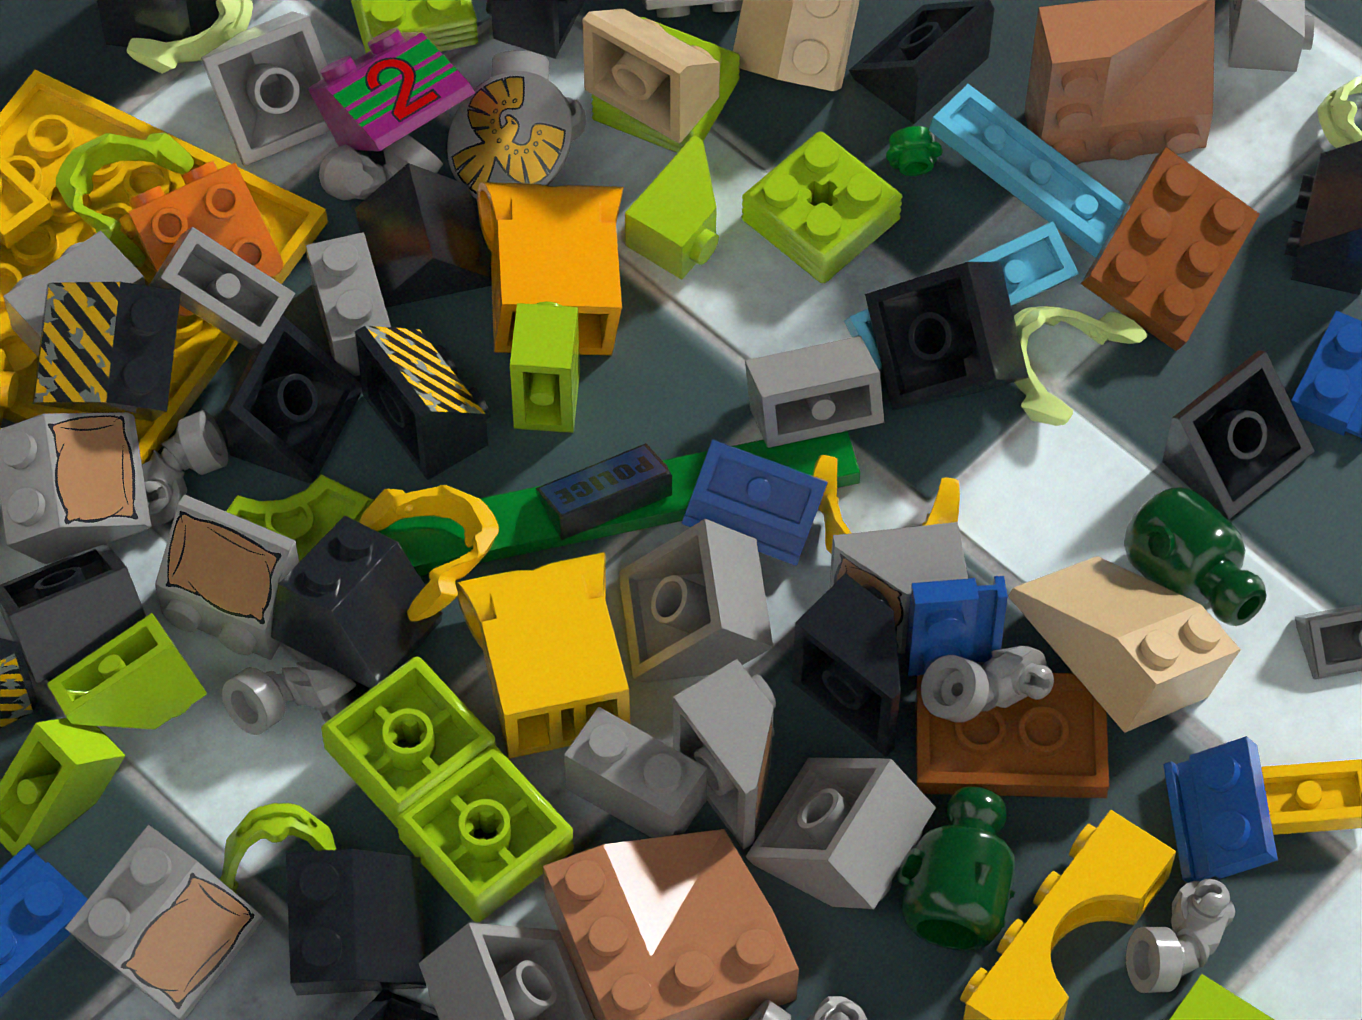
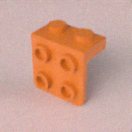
[119,161,283,317]

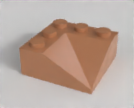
[1024,0,1215,165]
[543,829,799,1020]

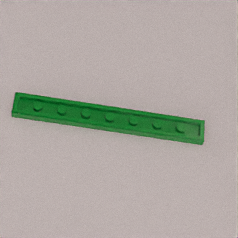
[378,431,861,576]

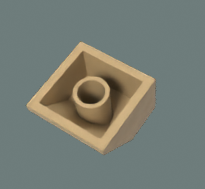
[733,0,860,91]
[582,9,720,144]

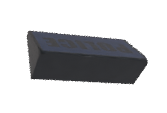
[536,443,672,541]

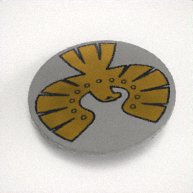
[447,71,573,199]

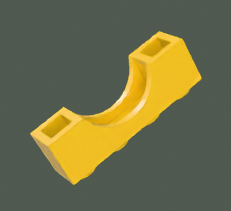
[960,810,1176,1020]

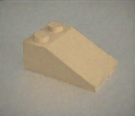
[1008,556,1241,733]

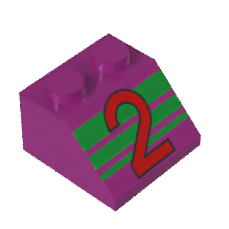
[308,28,475,151]

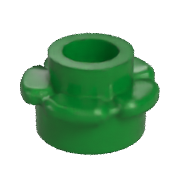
[886,126,943,176]

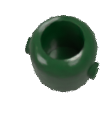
[1124,487,1267,626]
[898,787,1016,951]

